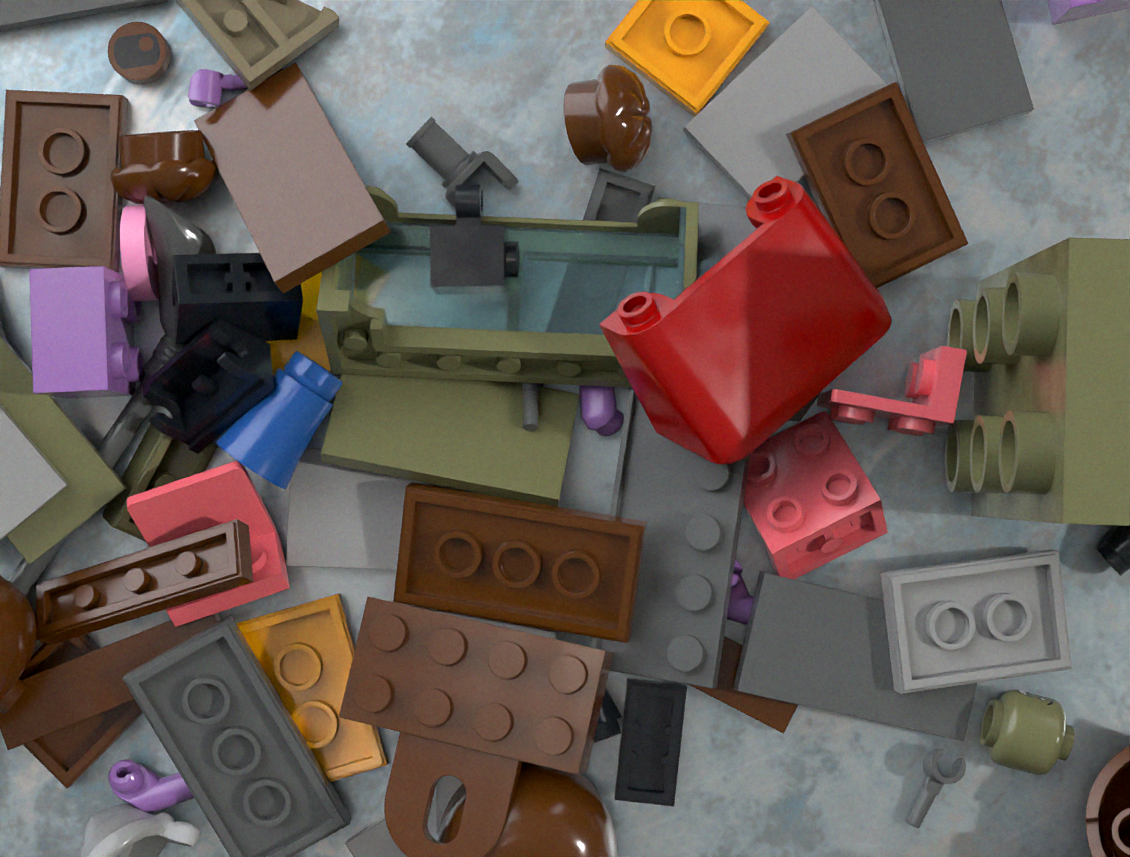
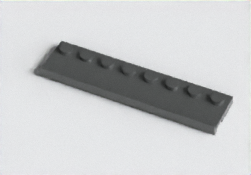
[590,197,757,688]

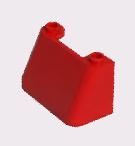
[599,176,892,464]

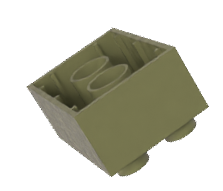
[945,237,1130,526]

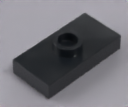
[614,679,687,807]

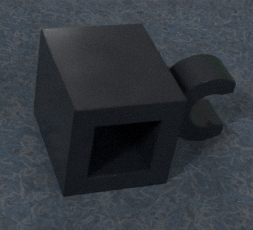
[430,184,520,295]

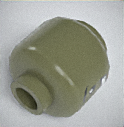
[980,690,1075,775]

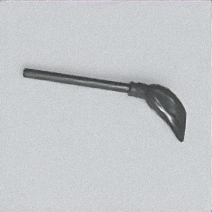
[8,196,217,597]

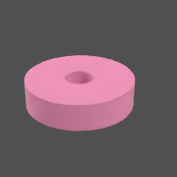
[120,205,159,302]

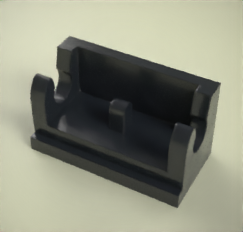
[172,253,303,344]
[143,318,274,454]

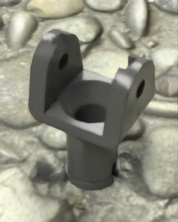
[406,116,519,213]

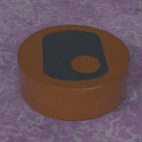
[107,22,171,84]

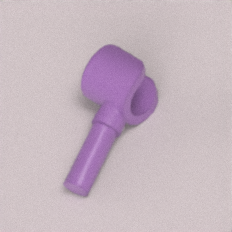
[188,69,271,108]

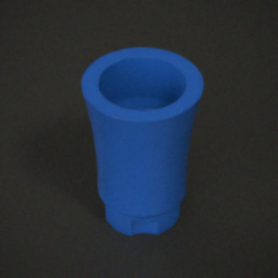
[216,351,343,489]

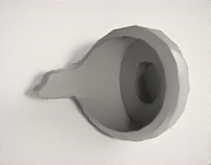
[79,804,200,857]

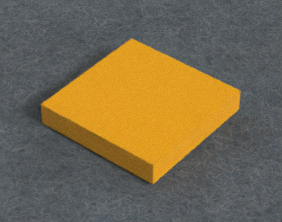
[605,0,770,117]

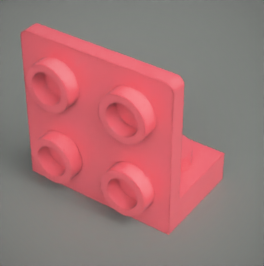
[817,346,967,436]
[743,412,888,579]
[127,461,290,627]

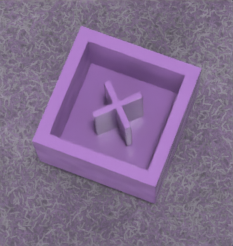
[29,266,144,399]

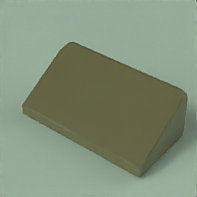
[103,423,218,542]

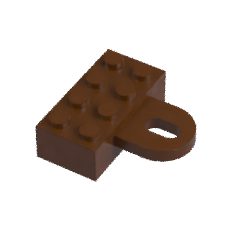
[339,597,613,857]

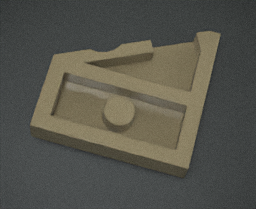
[176,0,339,91]

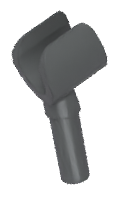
[522,383,545,431]
[906,748,966,828]

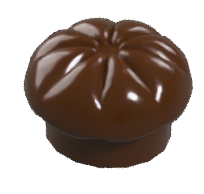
[563,64,653,172]
[110,130,219,204]

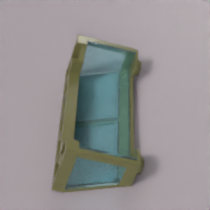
[316,186,699,388]

